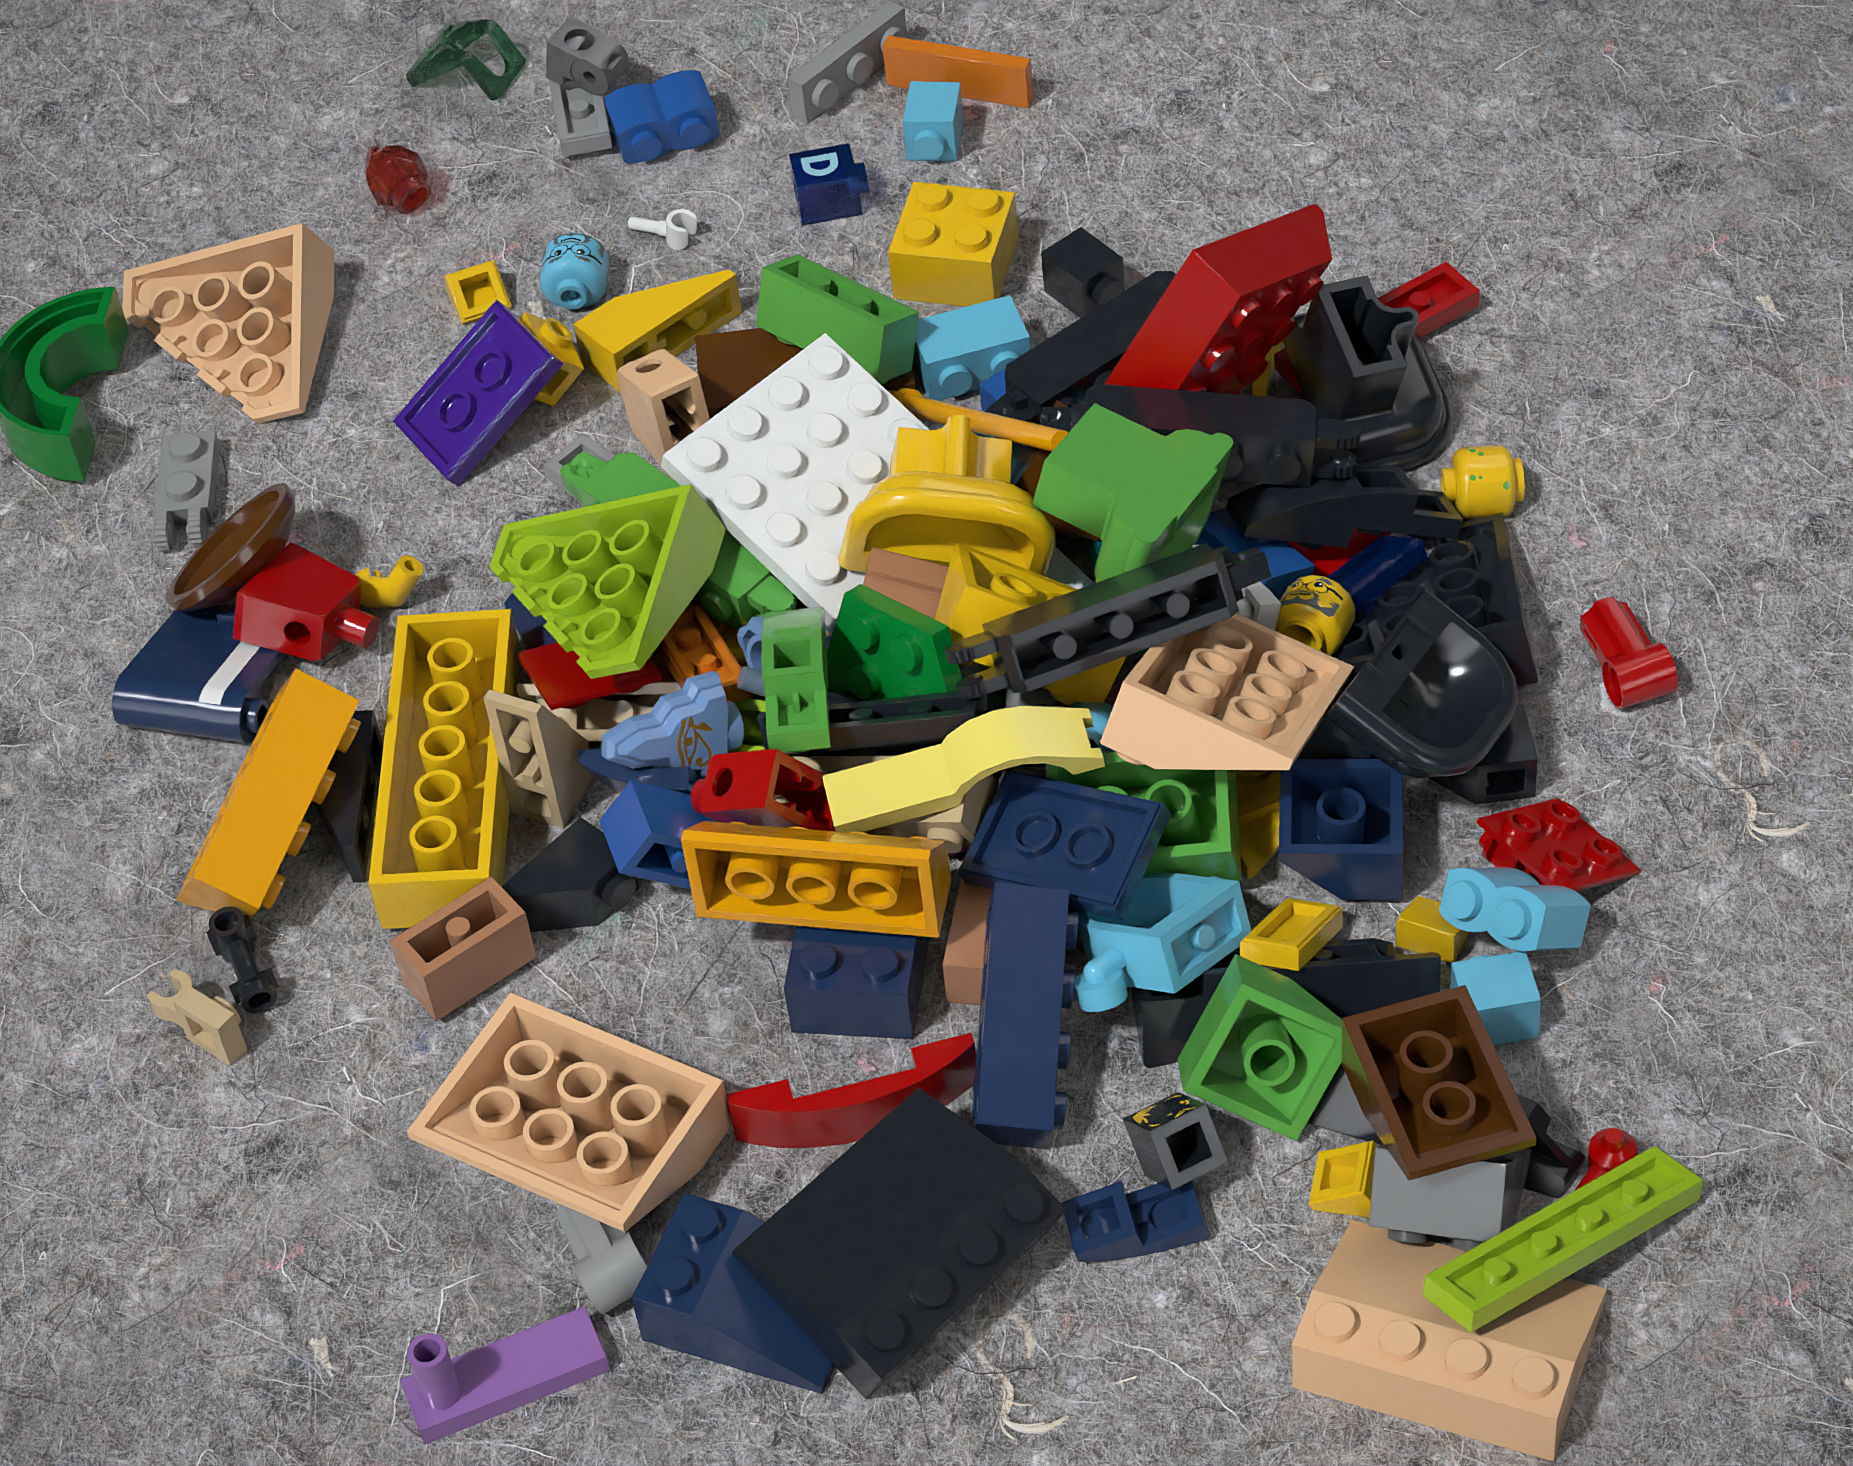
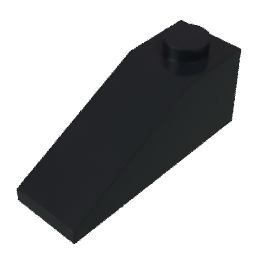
[314,710,383,883]

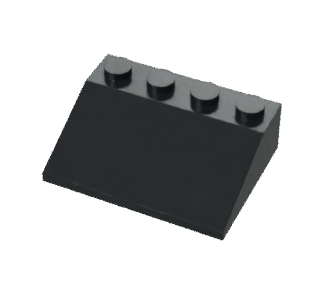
[732,1088,1067,1399]

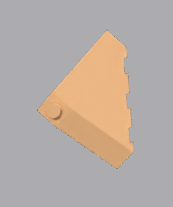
[122,223,335,424]

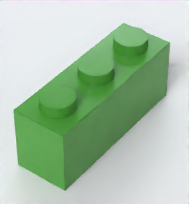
[756,254,919,384]

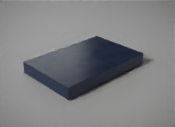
[958,770,1171,920]

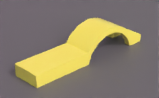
[822,706,1105,833]

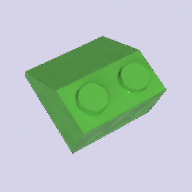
[1177,954,1342,1141]

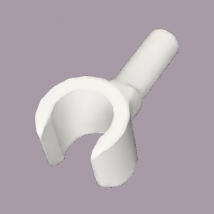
[628,209,697,250]

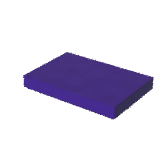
[393,300,563,487]

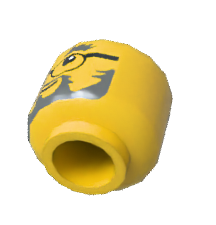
[1275,575,1355,656]

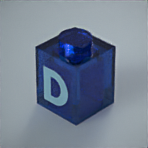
[789,143,869,226]

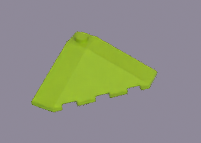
[489,484,726,679]

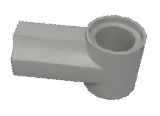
[555,1205,650,1315]

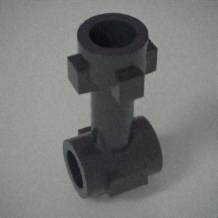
[206,906,279,1013]

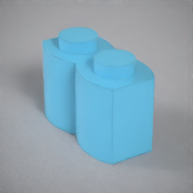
[1439,867,1591,951]

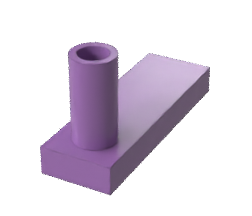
[400,1306,610,1445]

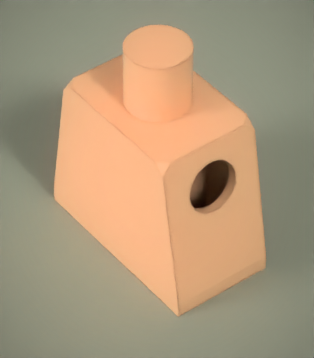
[616,349,710,480]

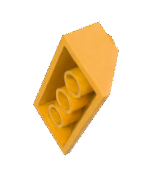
[175,668,361,918]
[681,821,951,938]

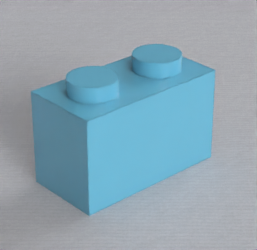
[913,295,1031,401]

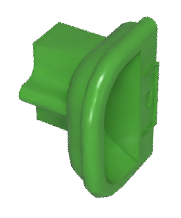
[1032,403,1234,583]

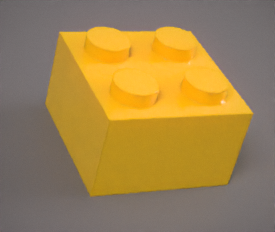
[888,182,1019,307]

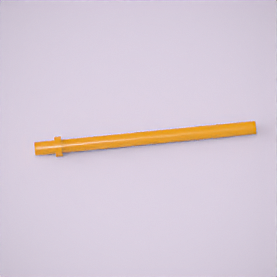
[888,388,1068,451]

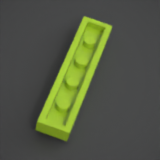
[1422,1146,1704,1333]

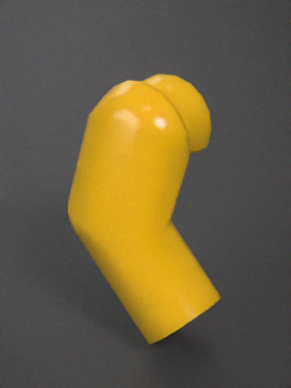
[355,555,424,608]

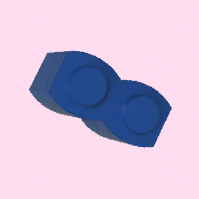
[604,70,720,163]

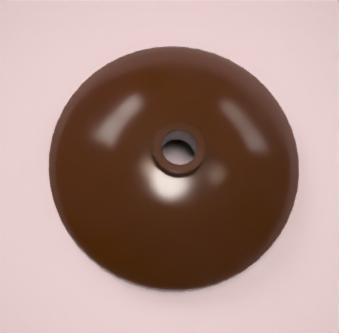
[165,483,296,611]

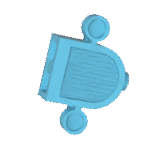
[1074,872,1252,1012]

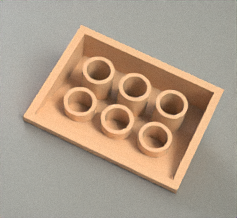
[1100,613,1354,770]
[407,993,732,1232]
[1292,1220,1607,1462]

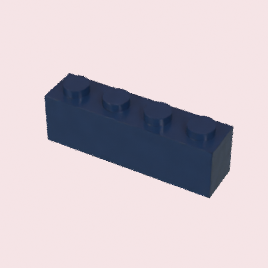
[971,882,1078,1149]

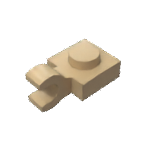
[147,969,247,1066]

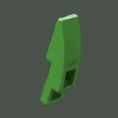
[762,607,831,753]

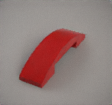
[726,1033,976,1148]

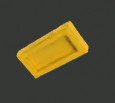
[1240,898,1343,971]

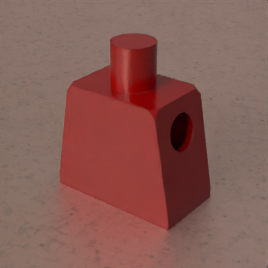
[233,542,379,661]
[691,749,836,832]

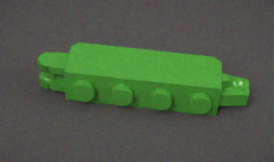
[560,451,797,630]

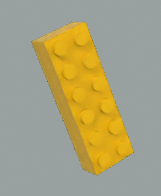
[368,609,521,929]

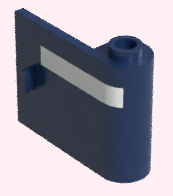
[112,608,286,743]

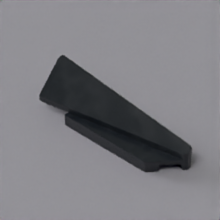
[757,691,1047,767]
[1131,938,1441,1068]

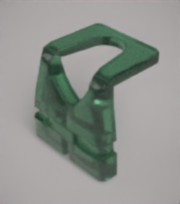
[406,19,526,101]

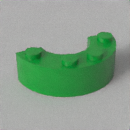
[0,287,130,481]

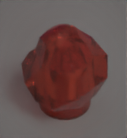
[365,145,431,214]

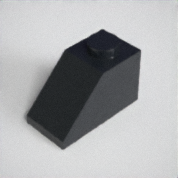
[501,817,640,932]

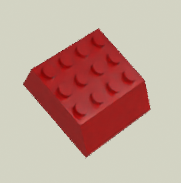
[1105,203,1333,395]

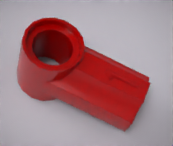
[1580,596,1678,709]

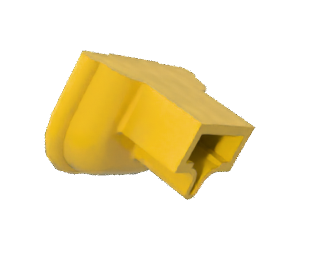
[838,415,1056,577]

